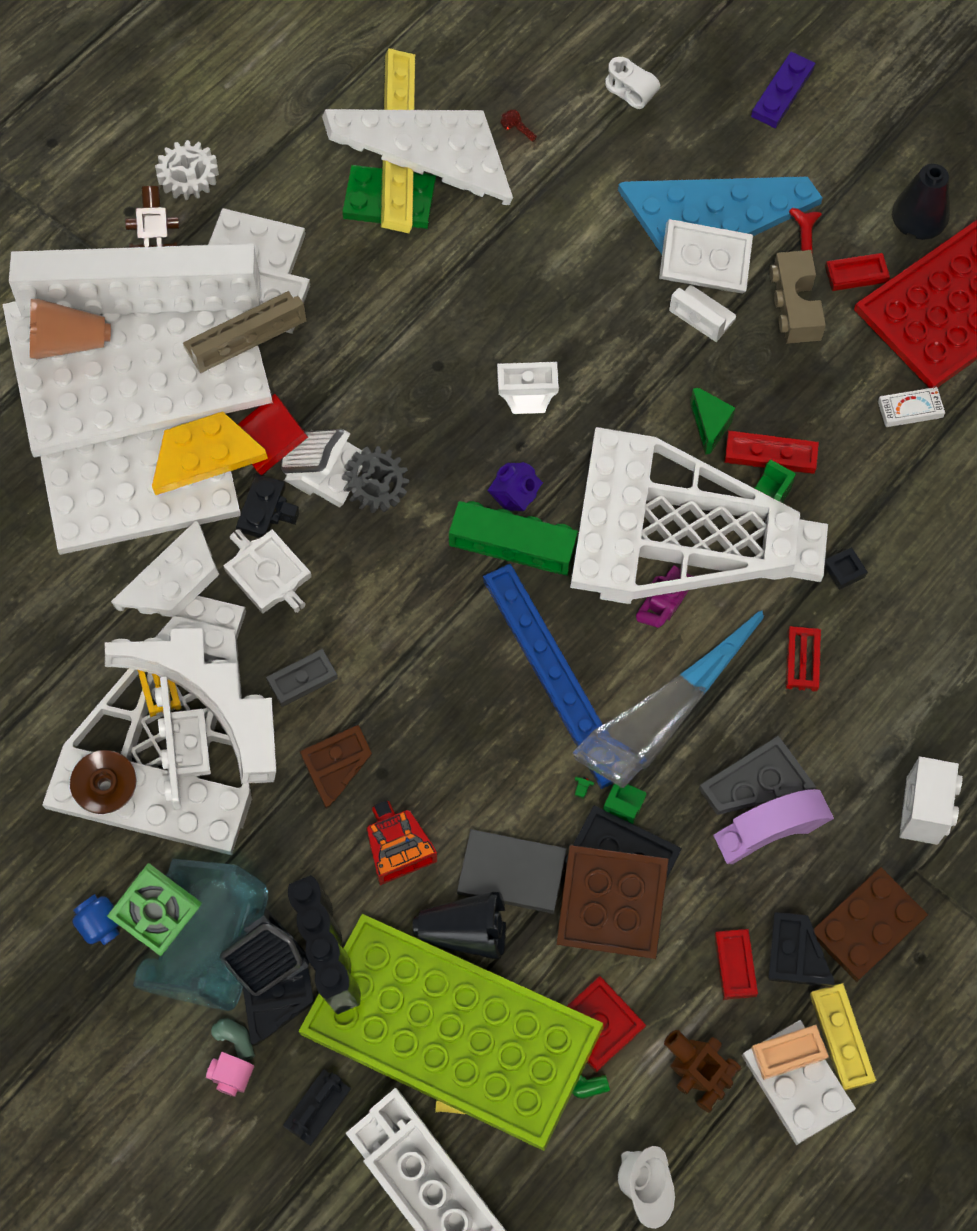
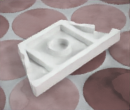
[111,521,219,617]

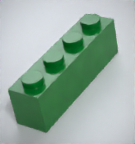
[449,501,578,576]

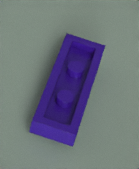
[751,52,815,129]

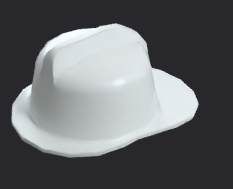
[618,1146,675,1229]

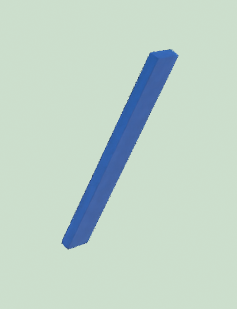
[483,563,630,789]

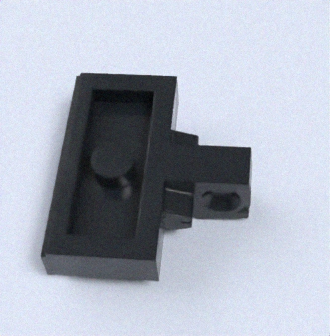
[236,474,299,538]

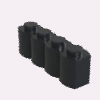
[288,875,361,1015]

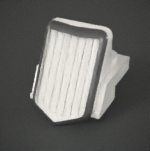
[281,429,363,508]

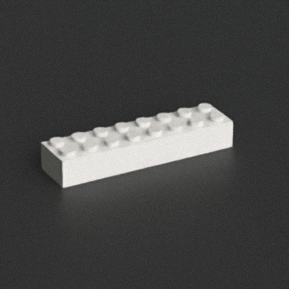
[9,244,260,317]

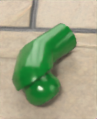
[572,1075,610,1099]

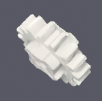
[155,140,219,200]

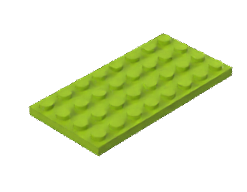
[299,914,604,1151]

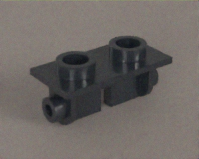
[283,1069,351,1146]

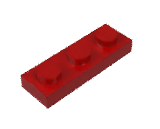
[724,431,819,474]

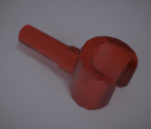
[501,110,537,142]

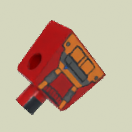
[367,801,437,885]

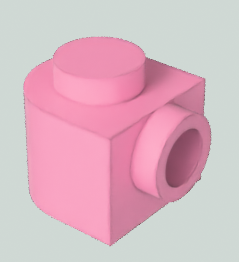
[206,1052,255,1097]

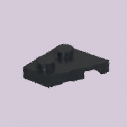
[769,912,834,987]
[243,968,314,1046]

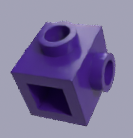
[487,462,543,511]

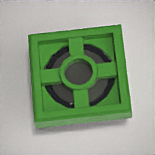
[107,863,202,956]

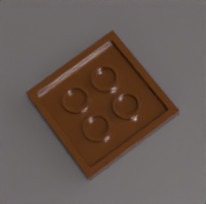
[556,845,669,959]

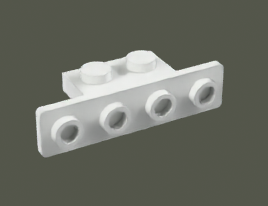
[155,676,211,810]

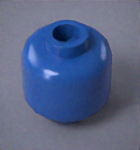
[72,894,120,945]

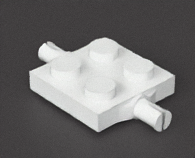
[223,529,312,614]

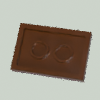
[814,867,928,982]

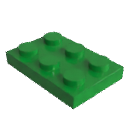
[342,165,436,229]

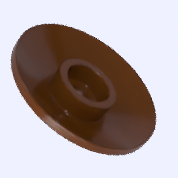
[70,750,137,814]

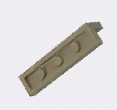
[183,291,306,374]

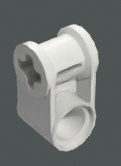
[605,57,660,109]

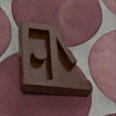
[300,725,372,809]

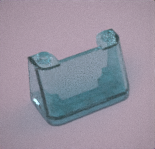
[133,859,268,1011]

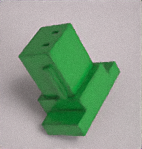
[575,776,594,799]

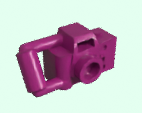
[636,565,694,628]

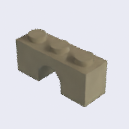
[770,250,826,343]

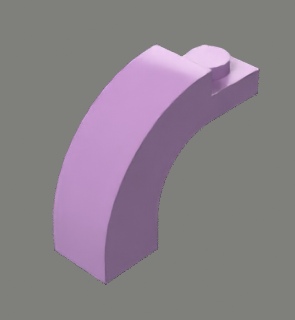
[714,789,834,864]

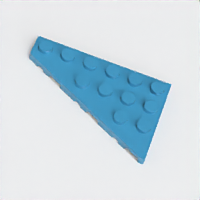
[618,177,823,255]

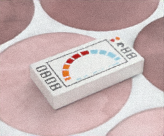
[878,387,945,427]

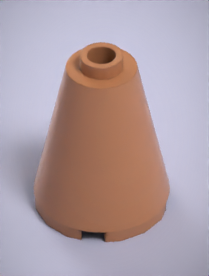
[30,299,111,360]

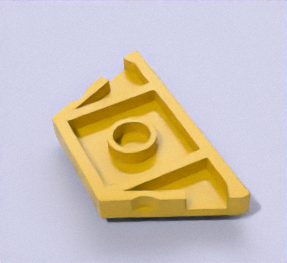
[152,411,268,495]

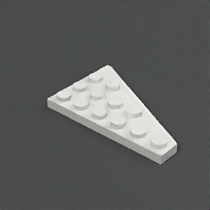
[322,109,513,205]

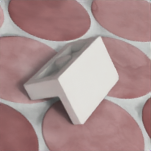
[669,285,736,342]

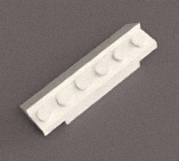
[346,1088,506,1231]

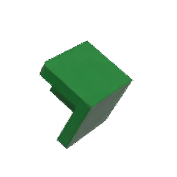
[754,460,796,503]
[603,772,646,824]

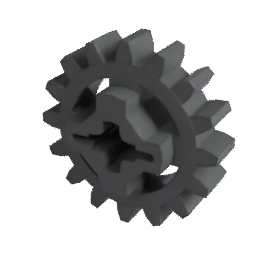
[342,446,409,513]

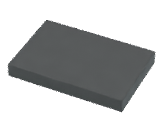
[457,829,567,914]

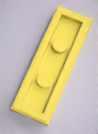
[810,983,876,1091]

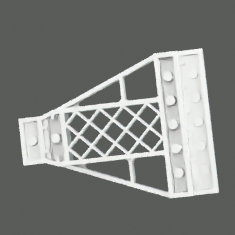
[570,427,828,604]
[42,596,252,855]

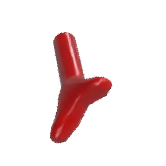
[789,208,822,256]

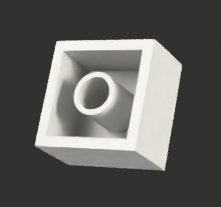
[899,756,962,845]

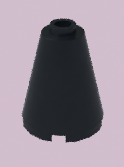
[892,164,950,240]
[413,892,506,959]

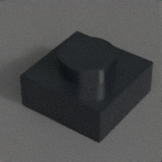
[824,547,868,590]

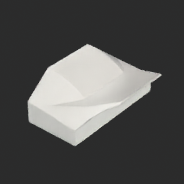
[497,362,559,414]

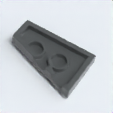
[699,736,816,815]

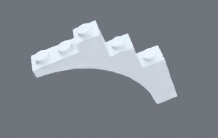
[105,625,276,784]

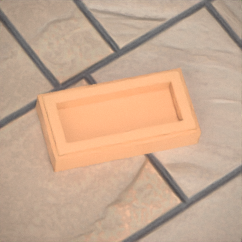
[751,1025,829,1080]

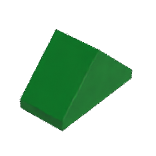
[690,388,735,455]

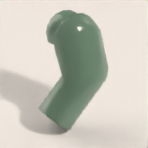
[211,1018,255,1061]

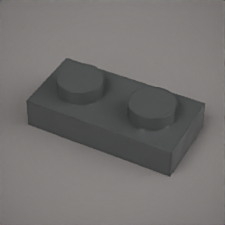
[266,649,338,707]

